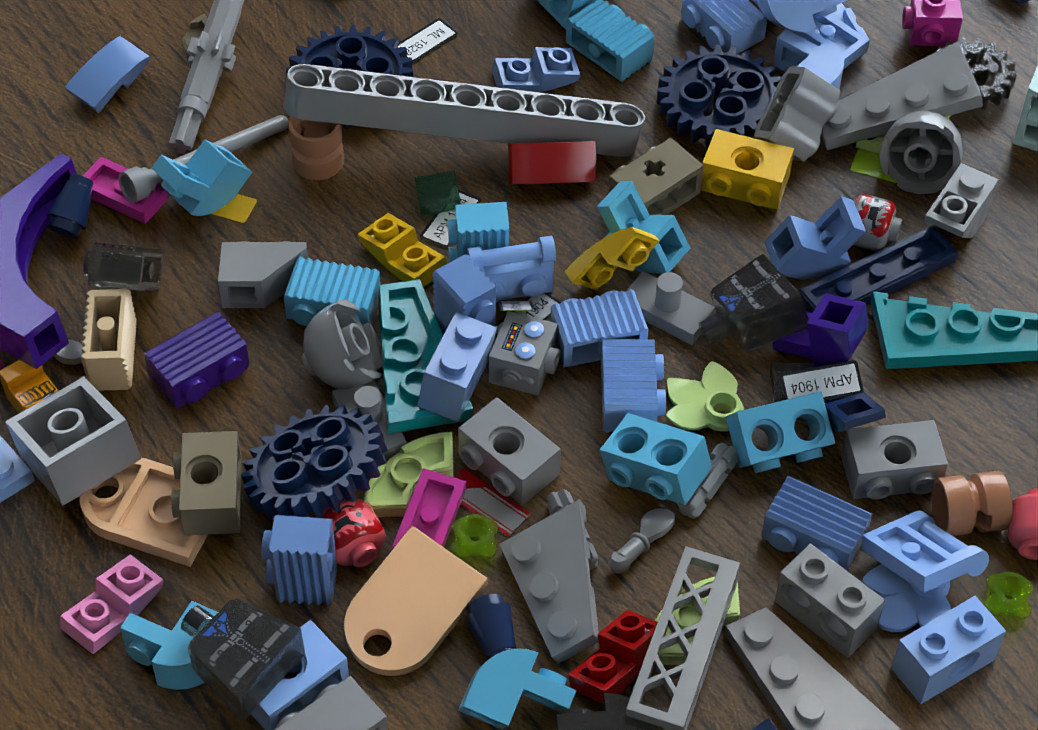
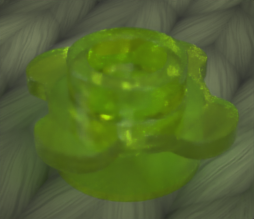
[451,514,498,559]
[984,572,1033,620]

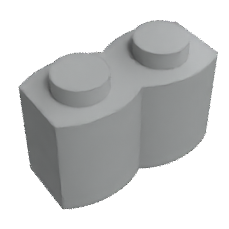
[754,66,841,162]

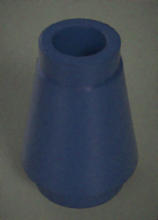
[46,173,94,238]
[465,593,516,660]

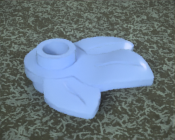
[862,564,951,632]

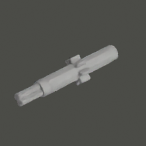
[168,0,244,154]

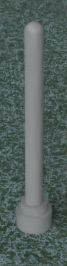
[118,115,289,203]

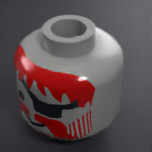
[852,193,903,252]

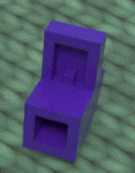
[771,293,868,367]

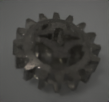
[936,37,1017,110]

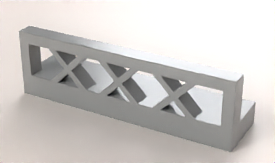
[626,546,740,730]

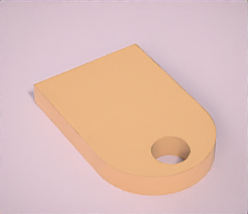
[80,457,211,567]
[344,525,488,676]

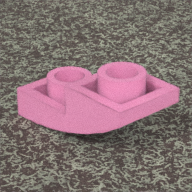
[60,554,164,654]

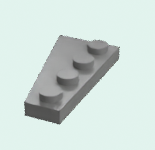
[821,41,983,150]
[724,607,901,730]

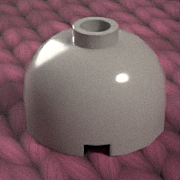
[879,111,963,194]
[302,300,382,389]

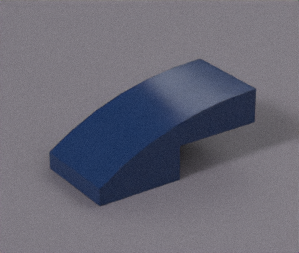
[824,392,886,432]

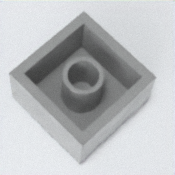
[5,377,141,506]

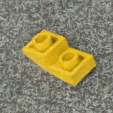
[357,213,447,287]
[564,227,660,290]

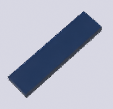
[796,225,958,313]

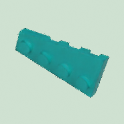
[378,279,473,434]
[871,291,1038,369]

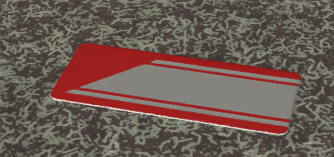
[454,469,530,536]

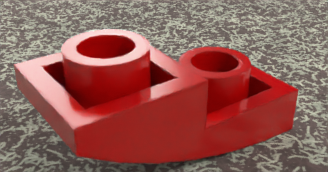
[508,141,596,184]
[568,610,658,706]

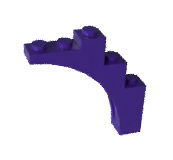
[0,154,77,369]

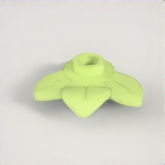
[666,361,744,431]

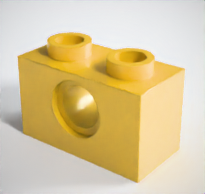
[701,129,794,210]

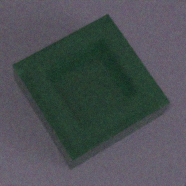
[414,171,461,216]

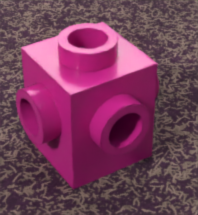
[902,0,963,46]

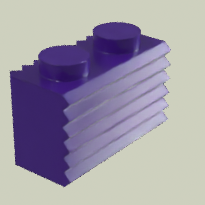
[144,311,250,408]

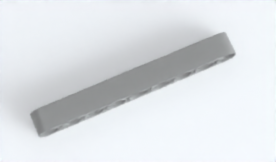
[283,64,645,157]

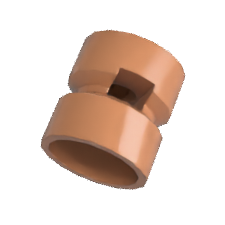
[288,116,344,180]
[931,471,1013,536]

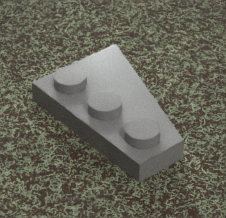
[499,499,599,664]

